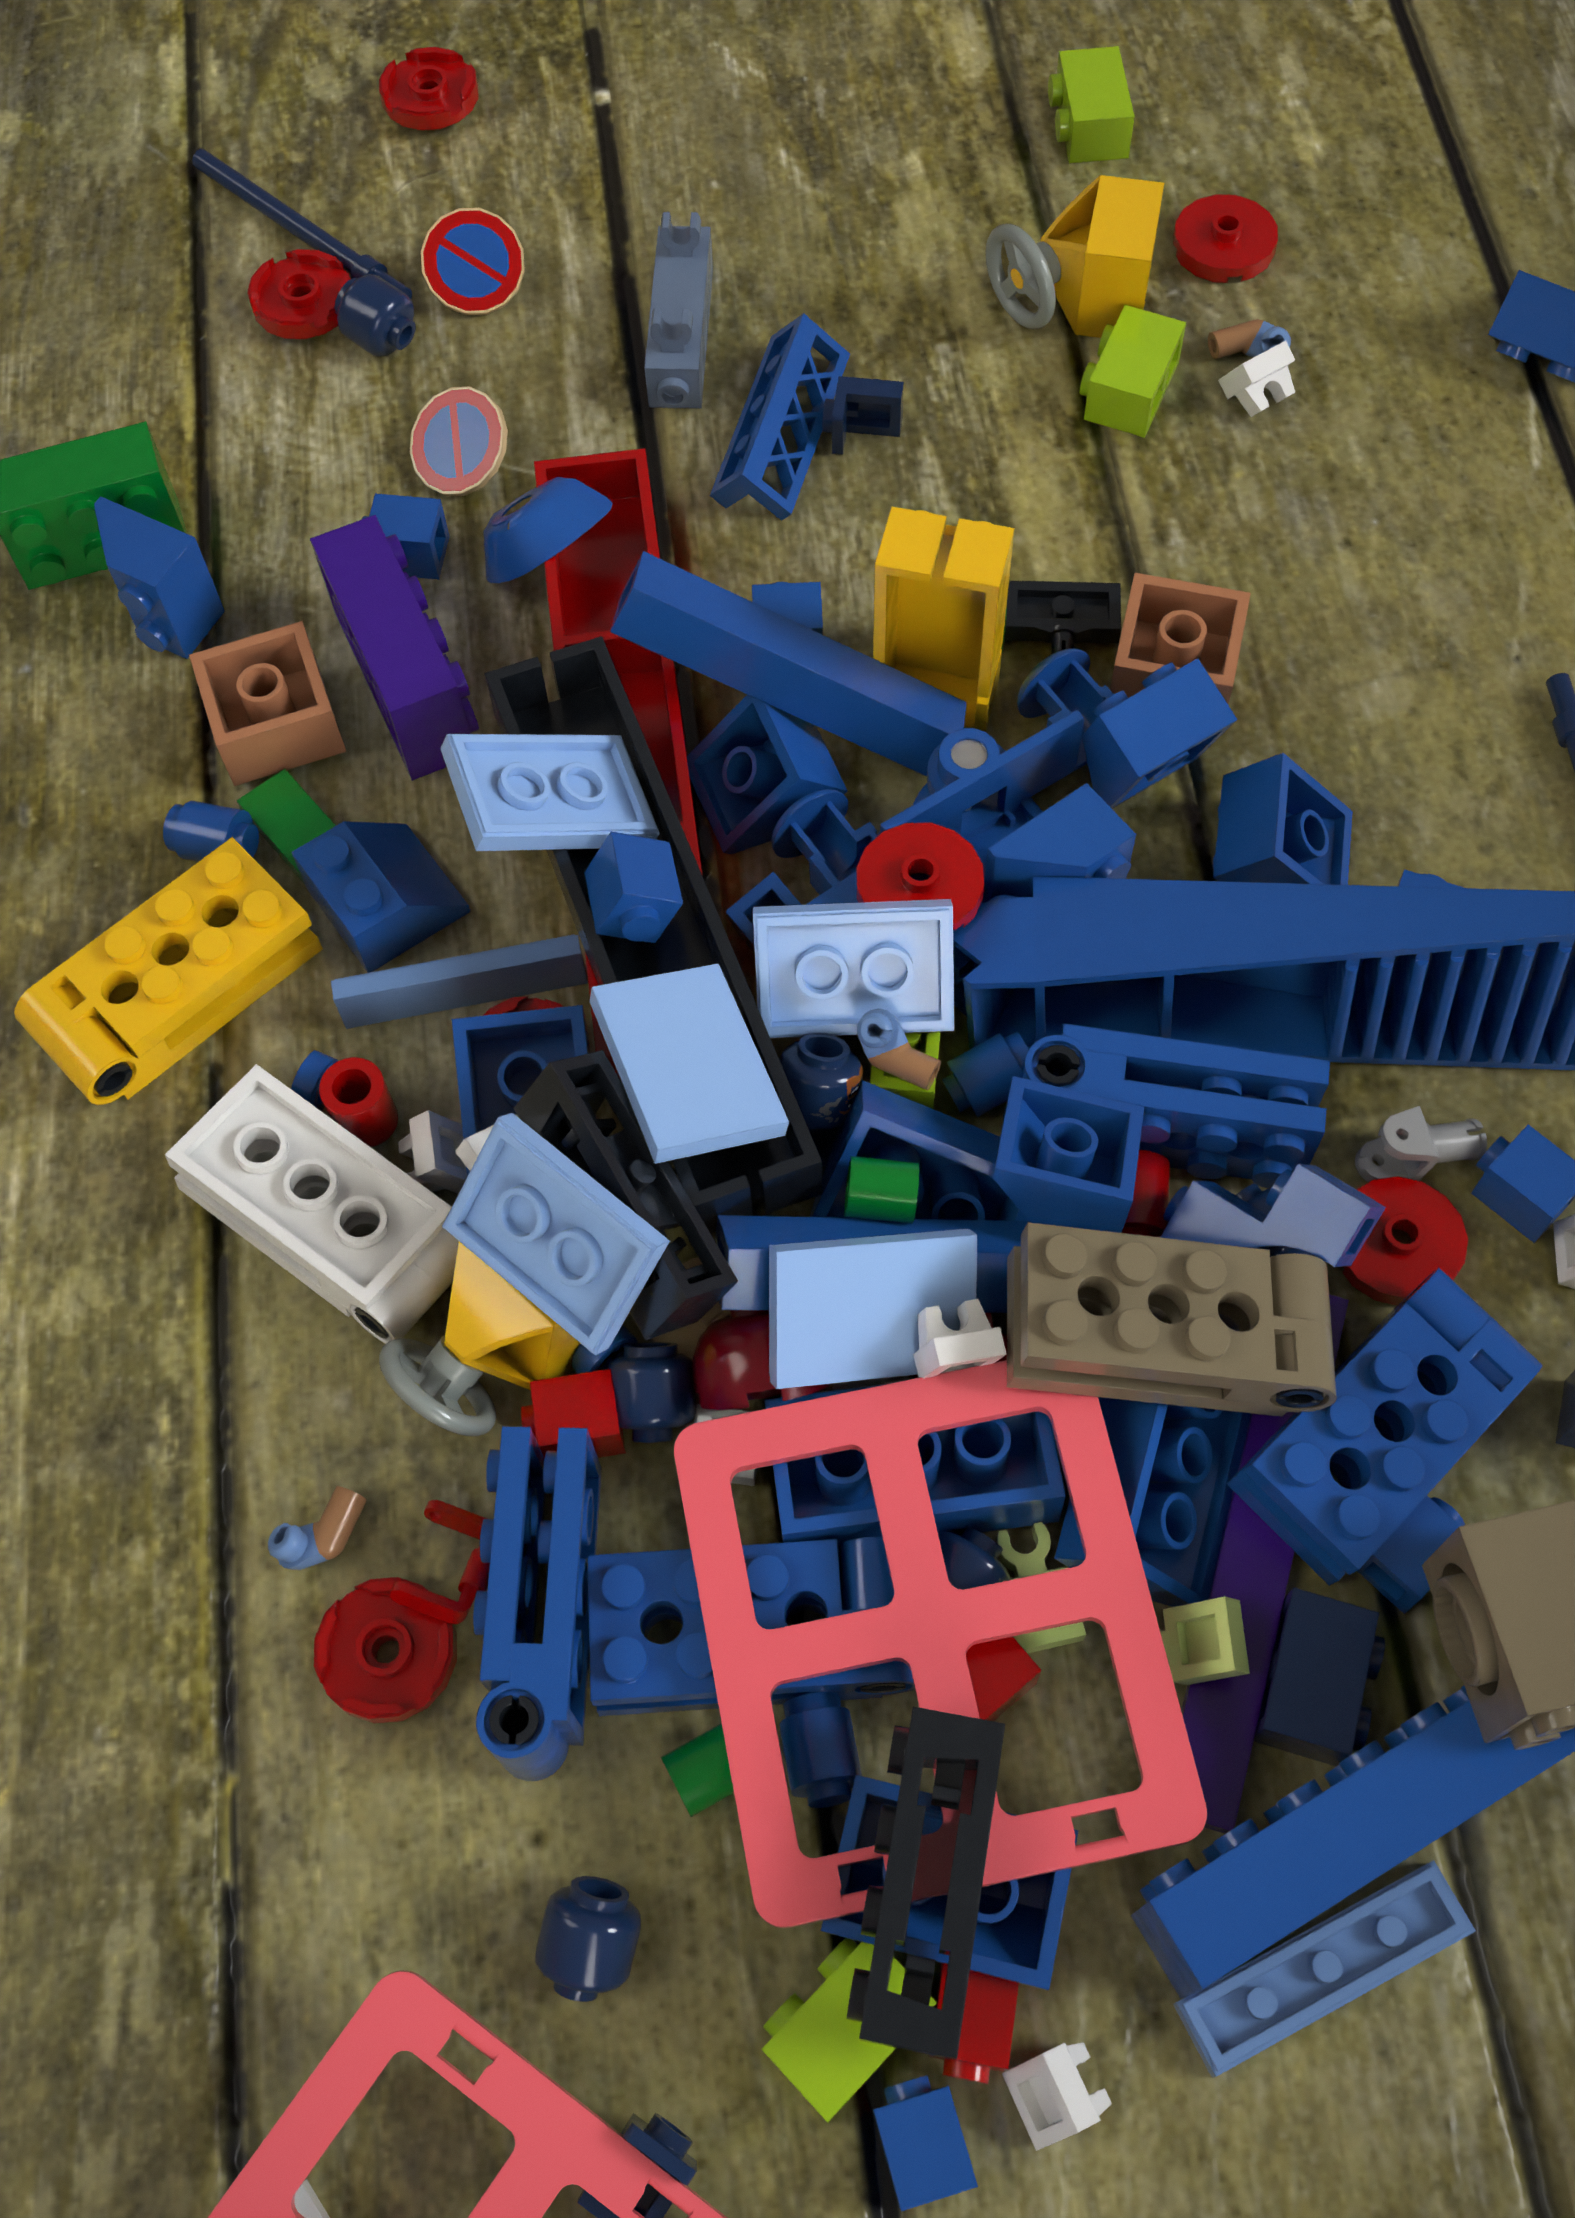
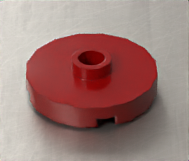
[379,47,479,131]
[1173,194,1278,283]
[247,249,351,340]
[856,822,984,930]
[1343,1176,1468,1305]
[314,1577,457,1724]

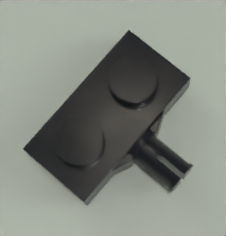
[1004,580,1121,654]

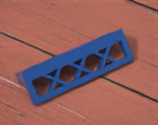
[709,313,850,521]

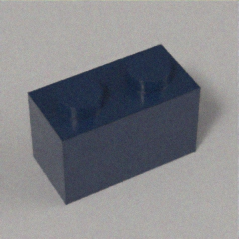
[1254,1587,1385,1767]

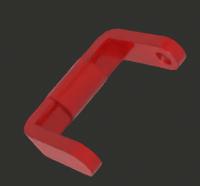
[389,1500,490,1624]

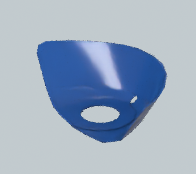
[484,477,613,583]

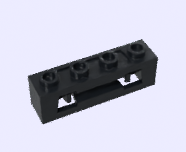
[514,1050,739,1340]
[847,1707,1006,2060]

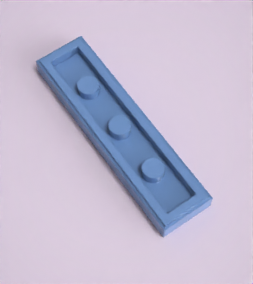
[331,934,588,1029]
[1173,1860,1476,2078]

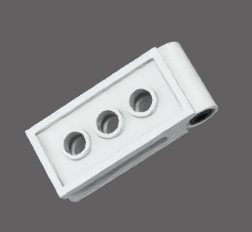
[165,1064,459,1344]

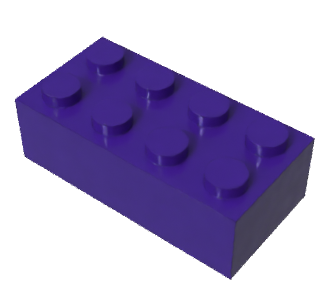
[310,515,479,781]

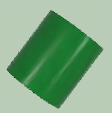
[844,1156,919,1224]
[661,1723,734,1817]

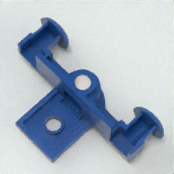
[771,648,1114,904]

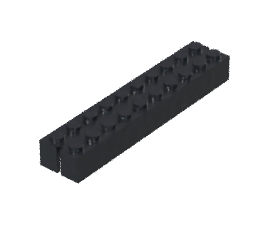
[484,636,823,1234]

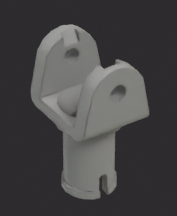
[1355,1106,1487,1182]

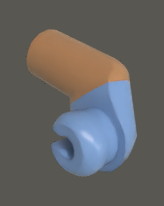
[1208,319,1291,359]
[857,1008,941,1091]
[268,1486,367,1570]

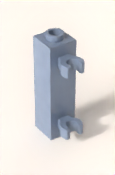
[644,212,713,408]

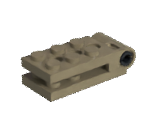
[1007,1222,1337,1417]

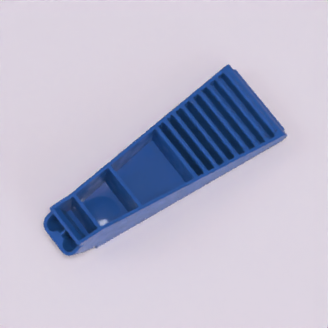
[953,876,1575,1070]

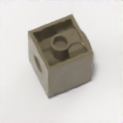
[1422,1500,1575,1750]

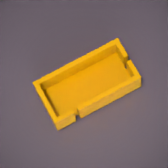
[873,506,1015,732]

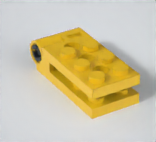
[14,837,323,1105]

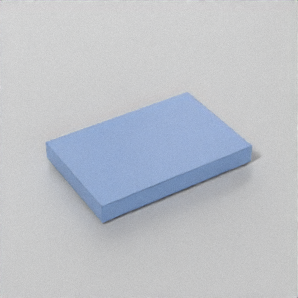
[441,734,660,851]
[753,899,954,1038]
[590,963,789,1164]
[442,1113,670,1356]
[769,1229,977,1389]

